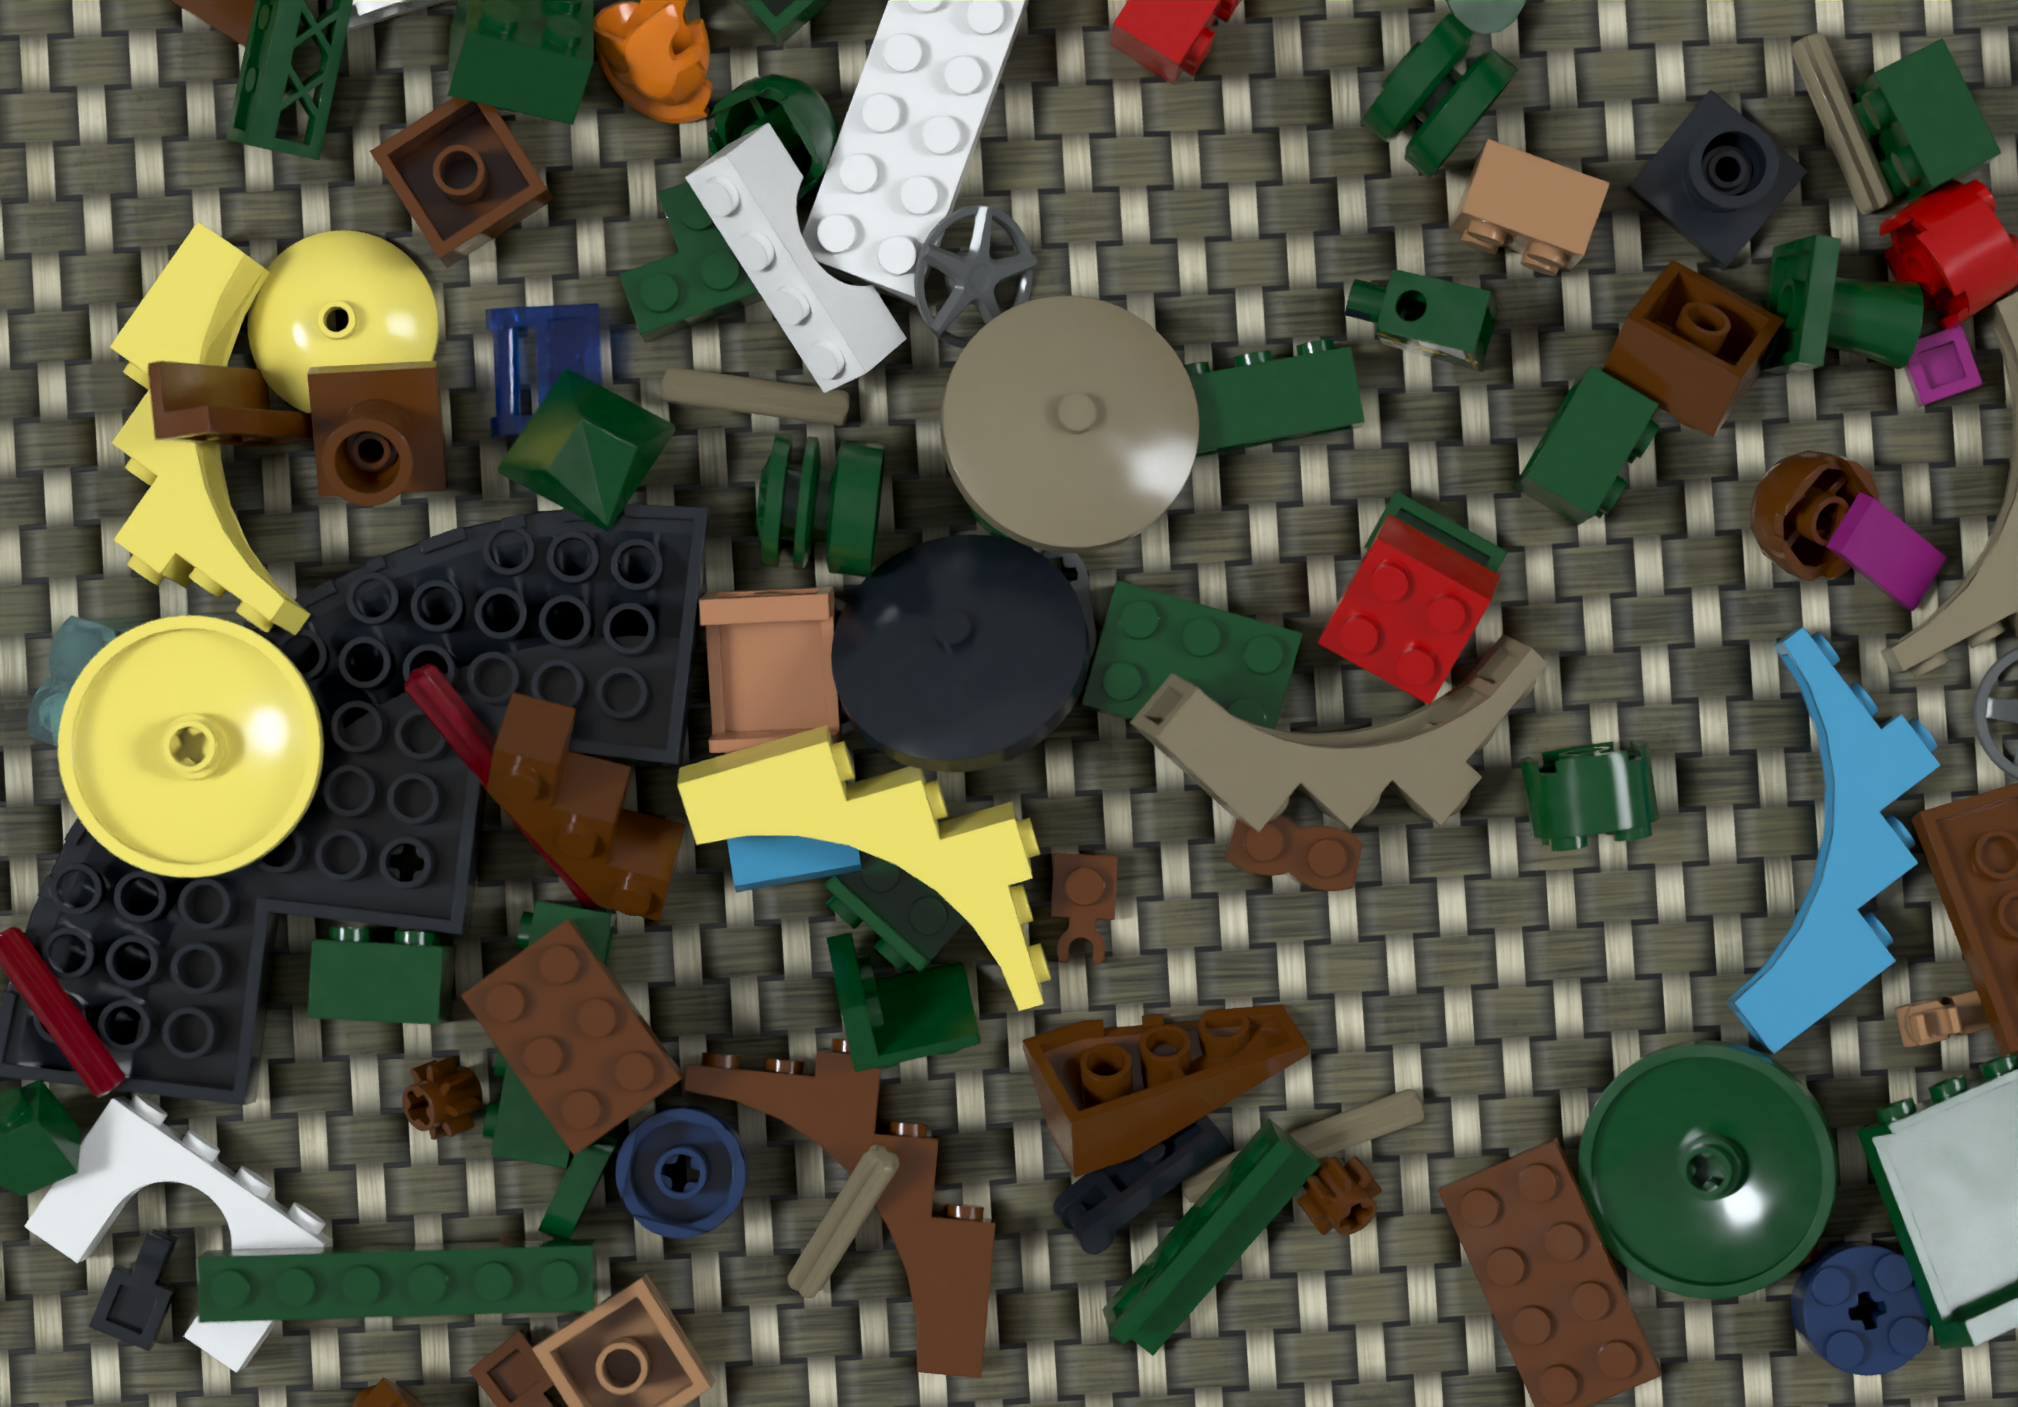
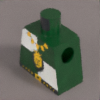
[1345,270,1499,372]

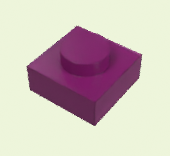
[1904,324,1983,408]

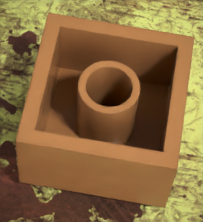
[1450,139,1610,276]
[532,1273,715,1407]

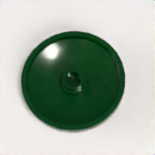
[1578,1040,1839,1299]

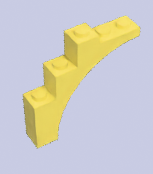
[110,222,310,636]
[678,725,1051,1011]

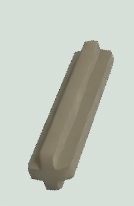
[1791,33,1893,214]
[661,367,850,426]
[787,1144,899,1298]

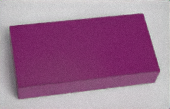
[1826,492,1947,611]

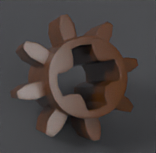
[402,1057,483,1140]
[1297,1156,1382,1235]

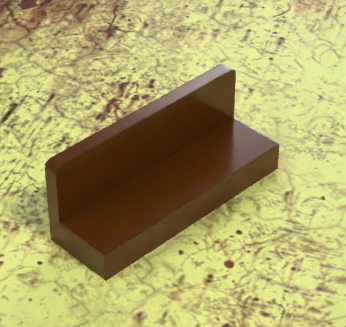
[148,361,313,447]

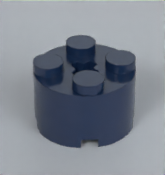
[616,1105,749,1239]
[1791,1241,1931,1376]

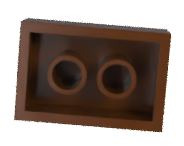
[461,919,685,1155]

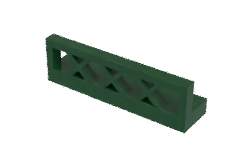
[226,0,353,160]
[1102,1118,1321,1356]

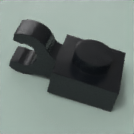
[89,1229,178,1351]

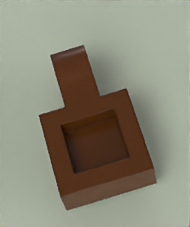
[469,1329,561,1407]

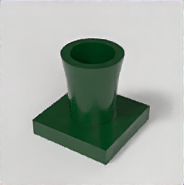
[1760,234,1923,376]

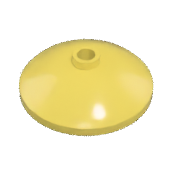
[247,230,439,413]

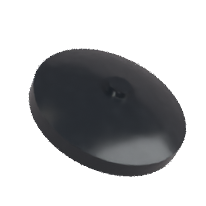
[831,534,1090,772]

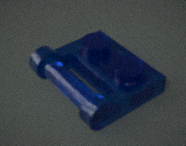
[485,303,603,439]

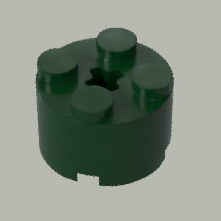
[1520,740,1659,851]

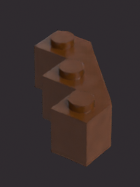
[487,693,685,921]

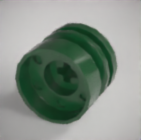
[756,433,885,578]

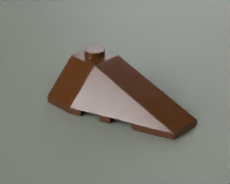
[1022,1004,1309,1177]

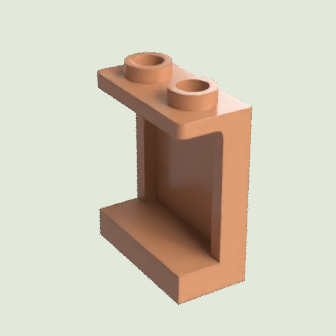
[699,586,843,754]

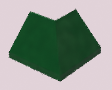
[498,367,676,532]

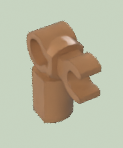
[1895,989,1991,1047]

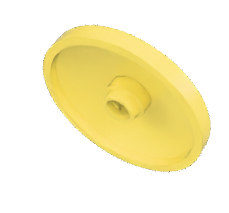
[58,616,323,877]

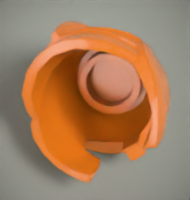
[593,0,713,124]

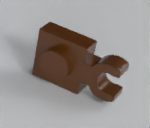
[1051,853,1118,964]

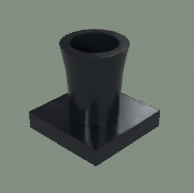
[1626,90,1808,270]

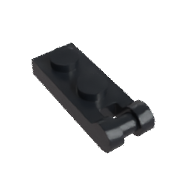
[1053,1115,1229,1255]

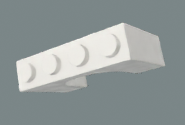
[24,1094,333,1373]

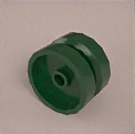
[1360,13,1519,179]

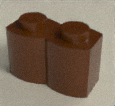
[1223,815,1363,891]

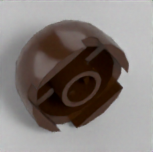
[1750,450,1879,582]

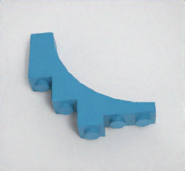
[1725,627,1941,1054]

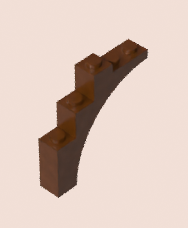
[684,1038,996,1378]

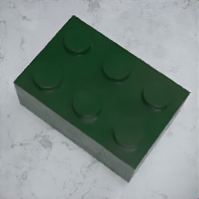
[1080,580,1303,729]

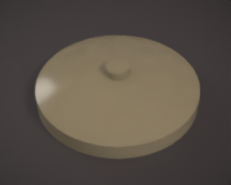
[940,296,1199,553]

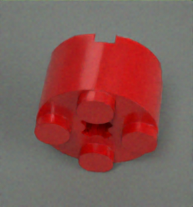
[1879,179,2018,329]

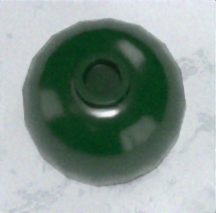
[708,74,838,202]

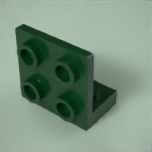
[824,850,967,973]
[827,932,981,1073]

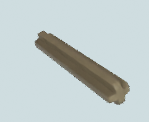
[1181,1089,1424,1203]

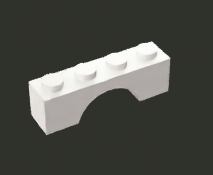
[685,122,907,393]

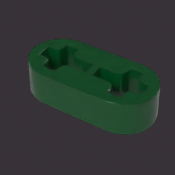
[538,1130,621,1240]

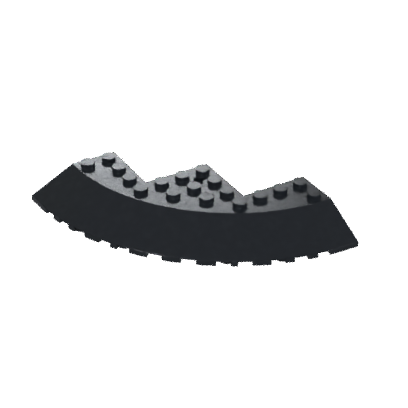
[0,504,709,1105]

